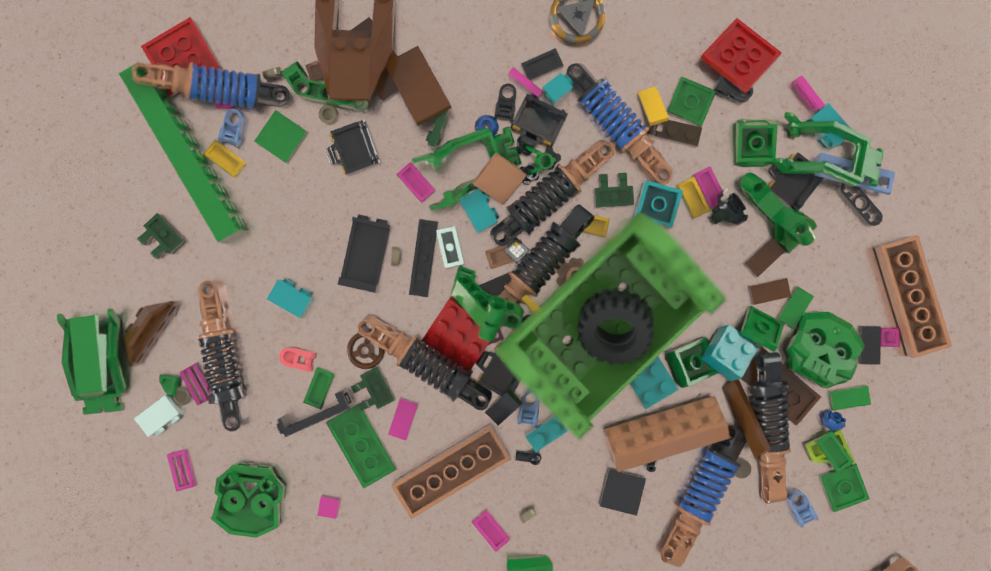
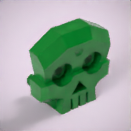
[785,312,865,389]
[211,462,285,538]

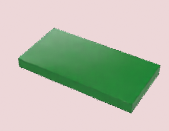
[326,403,397,489]

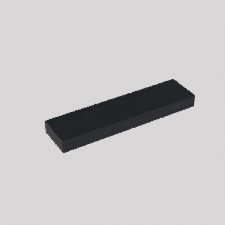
[409,219,438,297]

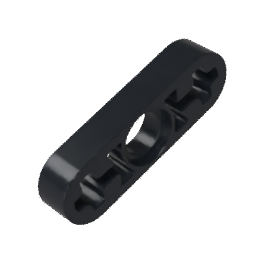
[838,183,883,226]

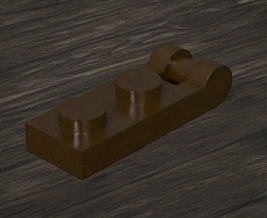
[647,120,702,147]

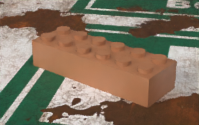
[874,235,952,358]
[604,396,729,472]
[391,424,511,519]

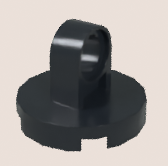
[710,189,748,225]

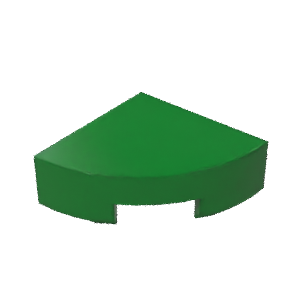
[159,374,180,397]

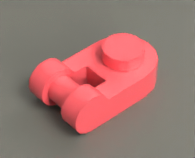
[279,347,316,372]

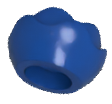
[475,115,499,136]
[822,410,846,431]

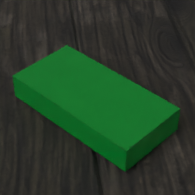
[776,286,814,329]
[303,367,335,410]
[829,385,871,411]
[815,430,854,473]

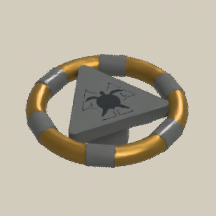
[550,0,606,43]

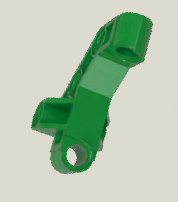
[281,61,368,112]
[740,172,817,254]
[451,266,524,341]

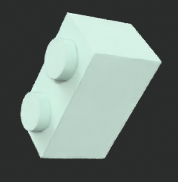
[436,226,464,269]
[134,394,183,437]

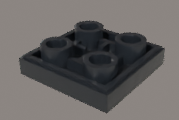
[599,468,646,516]

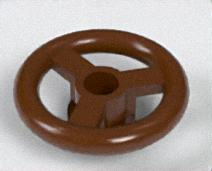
[347,333,385,369]

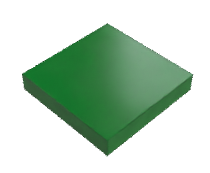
[666,76,716,127]
[254,110,308,163]
[740,306,784,352]
[819,463,870,512]

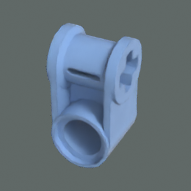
[218,109,246,148]
[517,389,540,427]
[787,489,818,528]

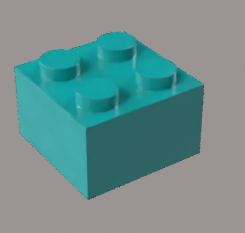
[633,180,683,229]
[701,324,759,381]
[629,356,679,410]

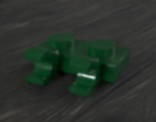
[426,111,449,149]
[594,173,634,207]
[137,213,185,259]
[351,367,395,410]

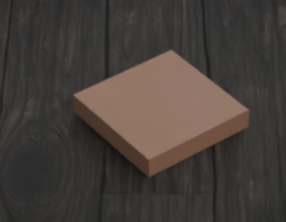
[472,153,527,204]

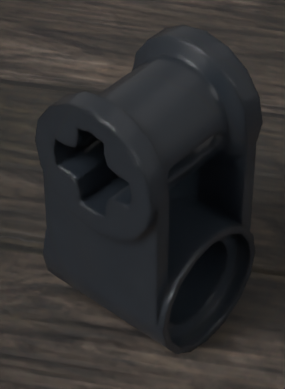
[714,75,754,103]
[494,83,517,122]

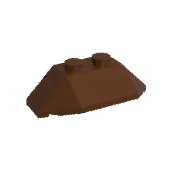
[123,301,179,367]

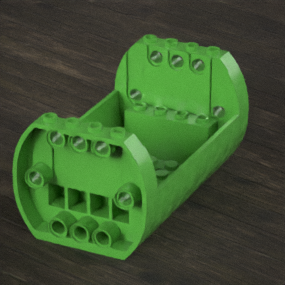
[495,213,726,440]

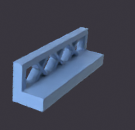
[814,152,895,195]

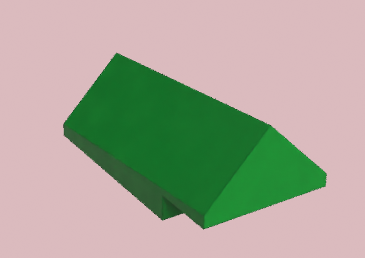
[69,315,106,400]

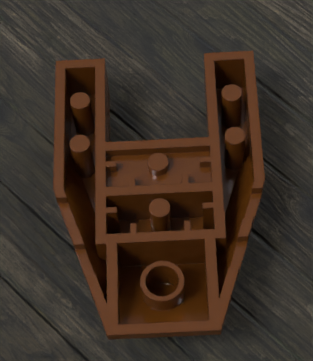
[314,0,395,101]

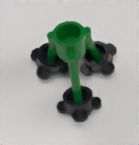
[517,136,561,184]

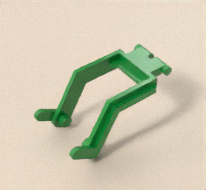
[774,112,885,187]
[411,127,522,210]
[57,308,126,415]

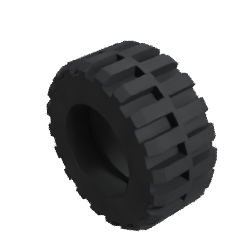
[578,288,654,365]

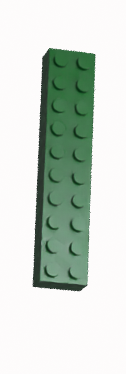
[118,62,245,244]

